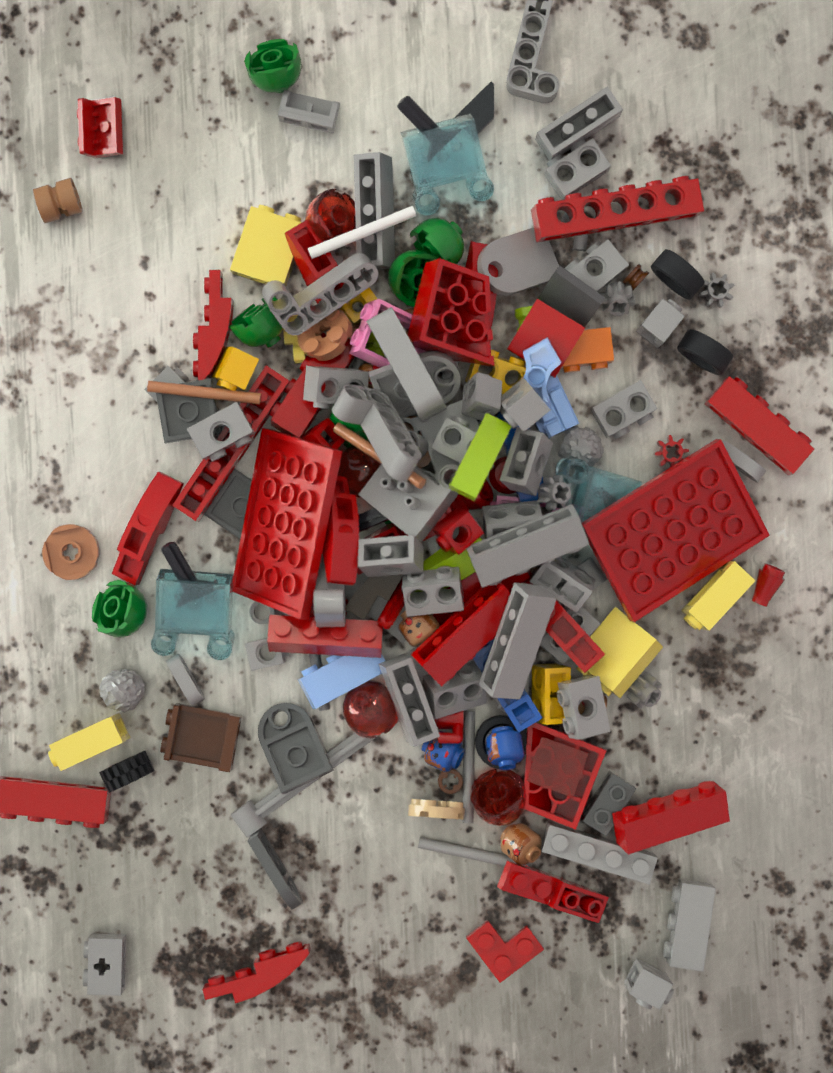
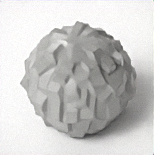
[558,426,604,471]
[99,669,145,713]

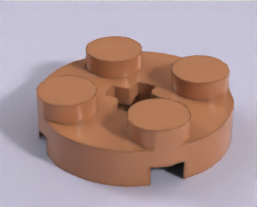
[297,309,353,361]
[42,524,100,580]

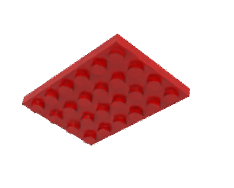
[231,428,342,620]
[582,439,770,622]

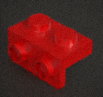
[77,97,123,158]

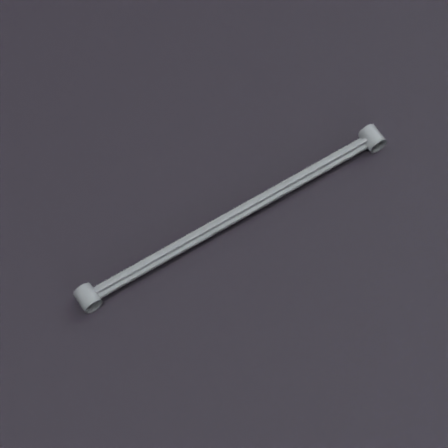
[231,557,607,837]

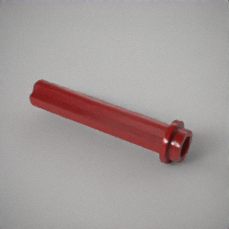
[377,577,405,629]

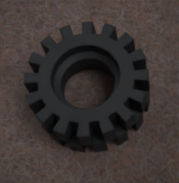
[99,751,155,793]

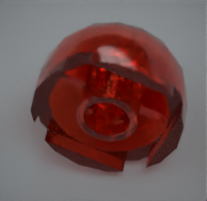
[305,188,356,242]
[337,446,381,498]
[342,680,398,739]
[470,769,527,826]

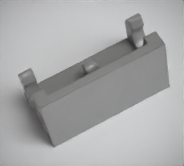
[278,90,340,133]

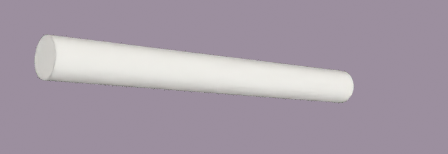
[308,206,416,259]

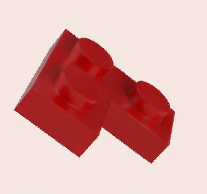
[466,920,544,983]

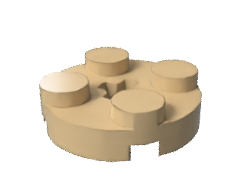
[408,799,465,820]

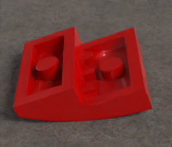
[507,299,585,378]

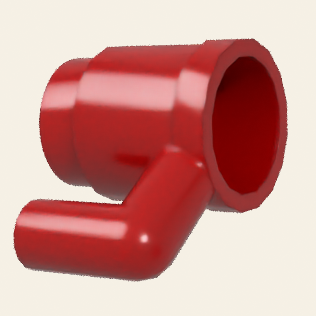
[433,711,464,744]

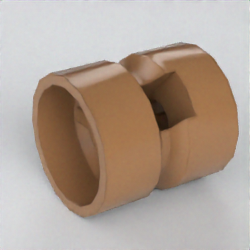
[33,178,83,223]

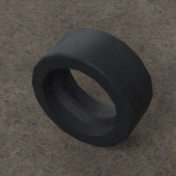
[651,249,705,300]
[677,329,733,375]
[475,715,527,769]

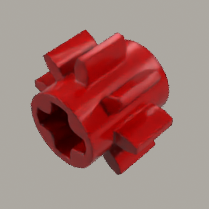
[653,435,689,467]

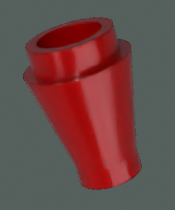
[752,563,785,607]

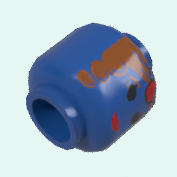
[486,726,524,770]
[421,731,465,772]

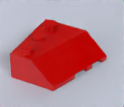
[408,258,494,366]
[523,722,607,830]

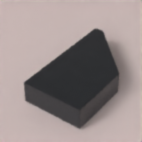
[455,81,494,138]

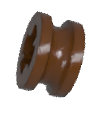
[622,264,649,291]
[438,768,463,794]

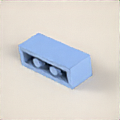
[298,655,385,709]

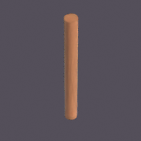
[147,381,261,404]
[333,423,426,489]

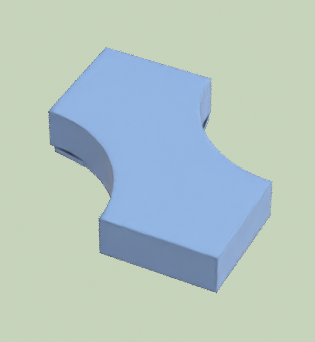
[523,337,561,404]

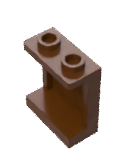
[160,703,242,773]

